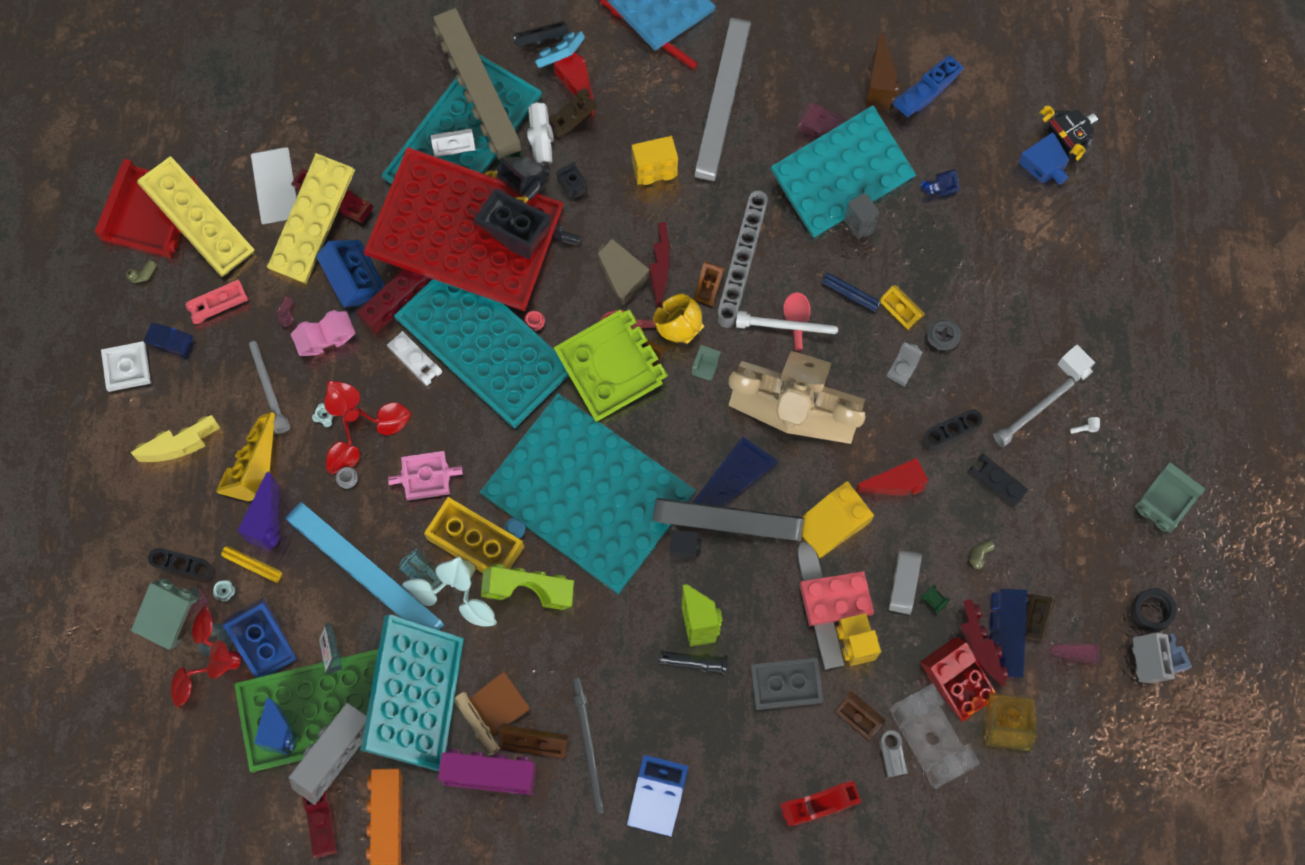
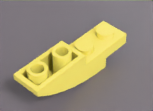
[131,415,220,462]

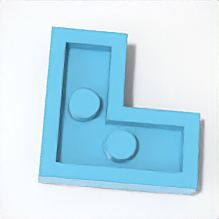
[535,31,585,68]

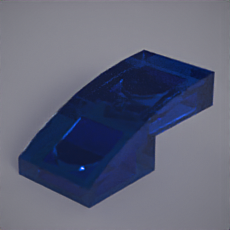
[143,323,193,355]

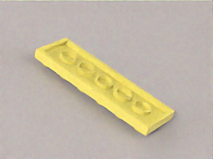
[267,153,355,284]
[138,156,254,277]

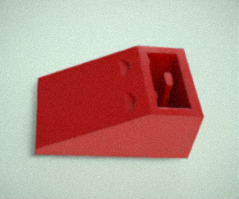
[920,637,998,722]

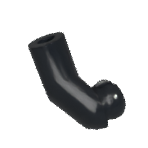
[553,225,581,246]

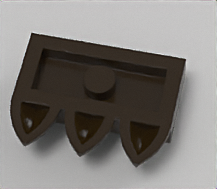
[1011,594,1055,642]

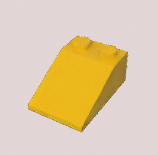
[802,481,874,559]

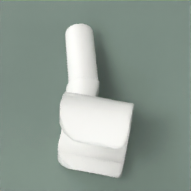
[1070,417,1100,434]

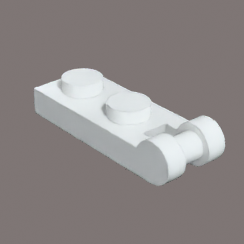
[387,331,442,386]

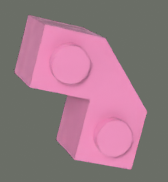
[291,310,355,356]

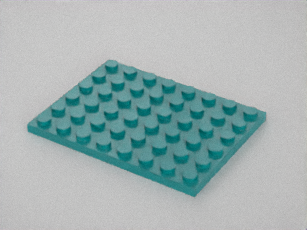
[479,393,696,595]

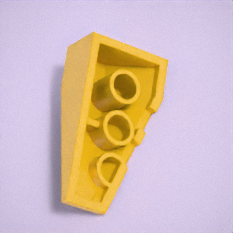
[216,412,275,501]

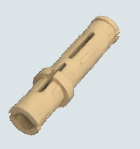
[454,692,500,757]

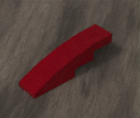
[291,168,374,223]
[649,222,669,308]

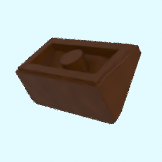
[834,691,886,740]

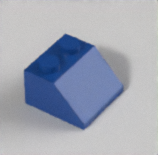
[254,698,297,755]

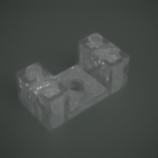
[890,683,980,790]

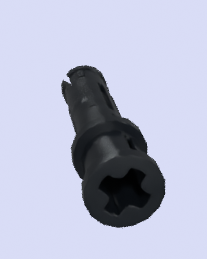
[659,650,728,675]

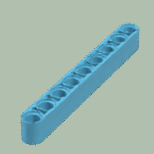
[285,502,444,630]

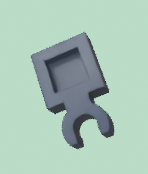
[1168,633,1192,674]

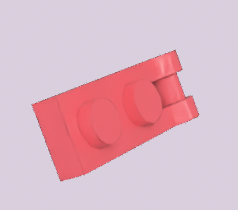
[185,279,248,324]

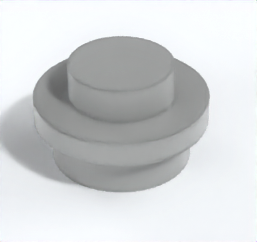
[336,467,358,489]

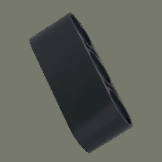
[922,409,983,452]
[148,548,215,583]

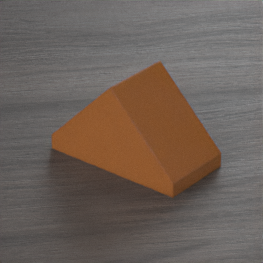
[693,261,725,307]

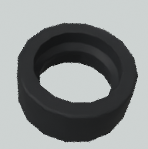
[1131,588,1177,632]

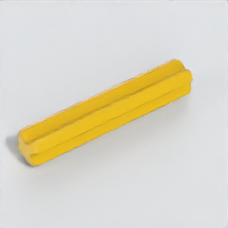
[221,545,282,583]

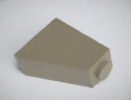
[598,239,650,306]

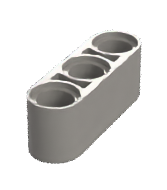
[888,549,922,615]

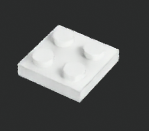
[101,341,151,392]

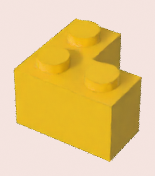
[836,613,881,666]

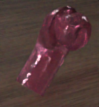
[276,296,294,327]

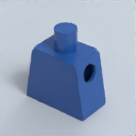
[1018,132,1069,185]

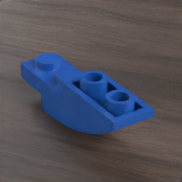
[893,55,964,117]

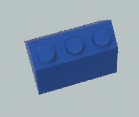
[316,240,385,307]

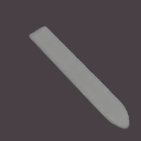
[798,542,844,669]

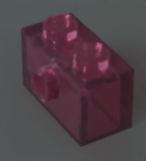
[798,102,846,139]

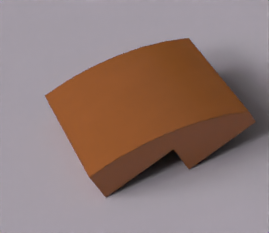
[469,672,530,737]

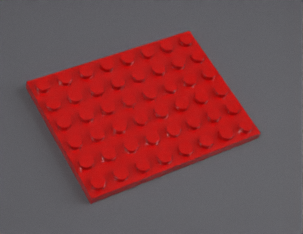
[364,147,564,311]

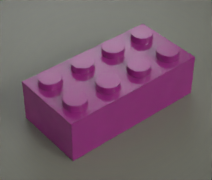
[438,749,536,795]

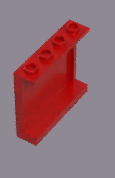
[95,159,199,258]

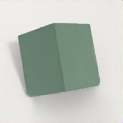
[692,345,721,381]

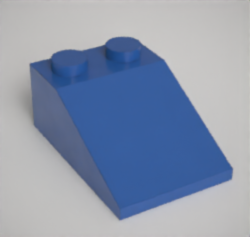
[223,597,297,678]

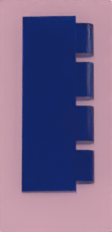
[989,589,1028,678]

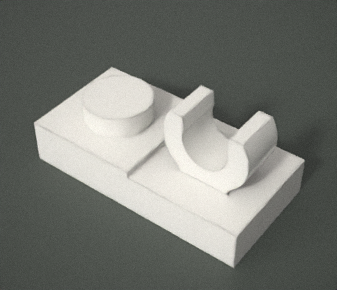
[431,129,475,157]

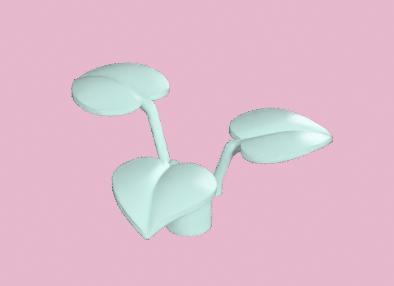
[402,556,497,626]

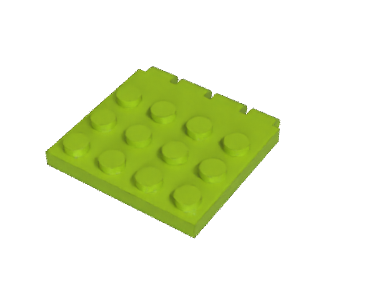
[554,309,668,422]

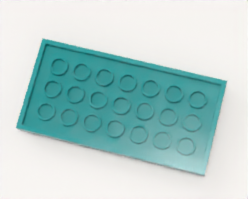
[382,54,542,184]
[394,279,569,429]

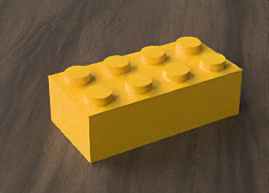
[424,497,524,573]

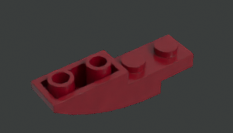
[961,599,1009,687]
[302,790,337,858]

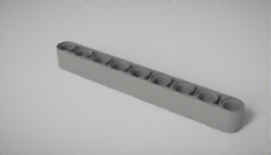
[695,17,751,182]

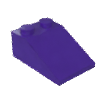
[238,472,280,551]

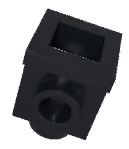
[556,162,588,199]

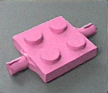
[388,451,463,501]

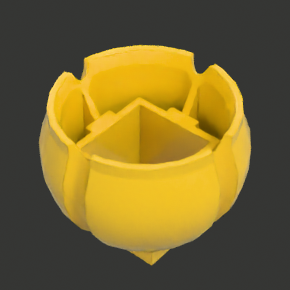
[653,293,704,344]

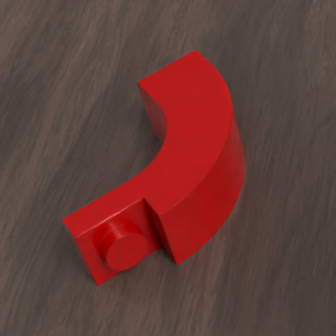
[780,781,862,826]

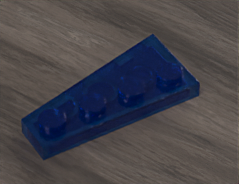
[693,437,778,506]

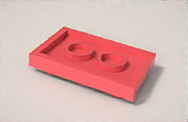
[800,571,875,626]

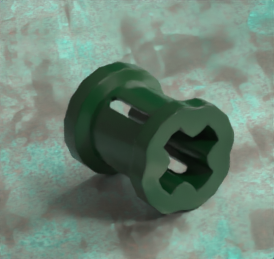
[921,585,950,614]

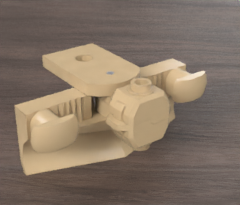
[728,351,865,444]

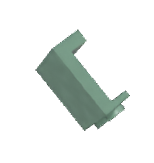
[1134,462,1206,533]
[131,579,198,650]

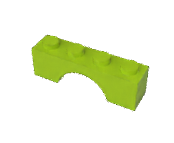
[481,564,574,610]

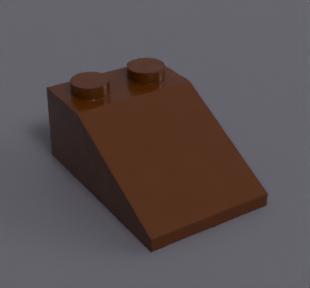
[865,33,900,111]

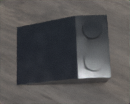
[474,188,551,260]

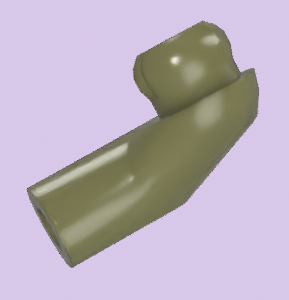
[126,260,157,283]
[969,540,995,569]

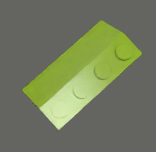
[681,584,722,647]

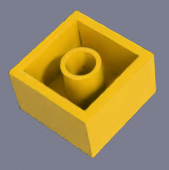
[632,136,678,185]

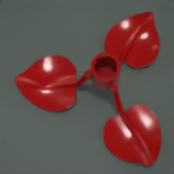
[324,381,411,474]
[171,605,241,708]

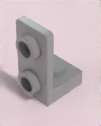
[886,342,923,387]

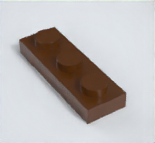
[498,725,568,759]

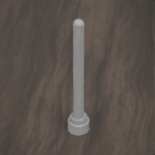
[249,340,290,434]
[993,378,1075,447]

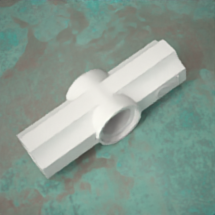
[527,103,553,167]

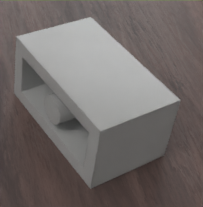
[1132,633,1175,684]

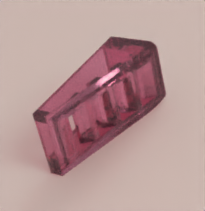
[1050,644,1100,666]

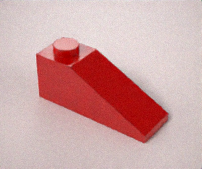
[554,52,595,115]
[856,458,929,495]

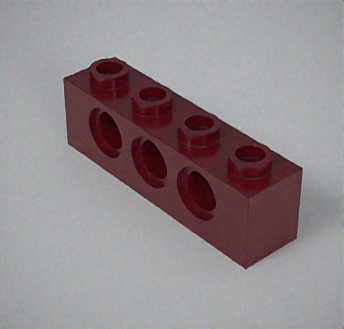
[357,269,432,335]

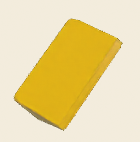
[879,285,925,330]

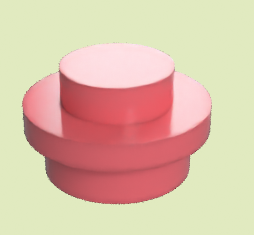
[524,311,545,332]

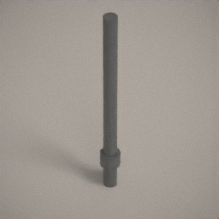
[572,678,605,814]

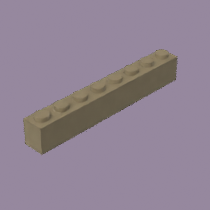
[432,8,521,159]

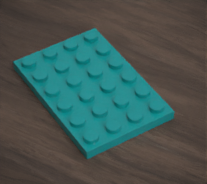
[770,106,916,238]
[361,614,464,771]

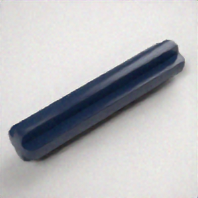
[823,273,880,311]

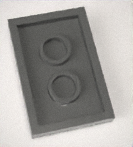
[750,658,823,710]

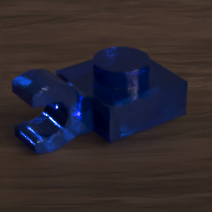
[921,169,960,196]

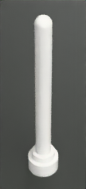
[736,311,838,334]

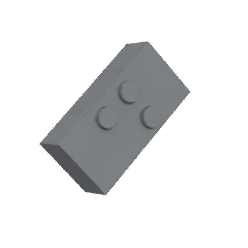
[289,703,367,805]

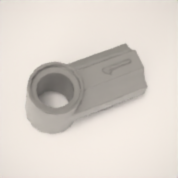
[879,731,907,778]

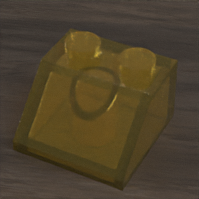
[985,693,1038,751]

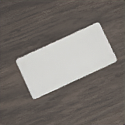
[251,147,296,224]

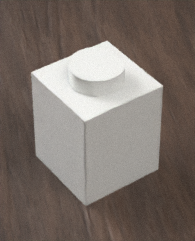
[1057,345,1095,383]

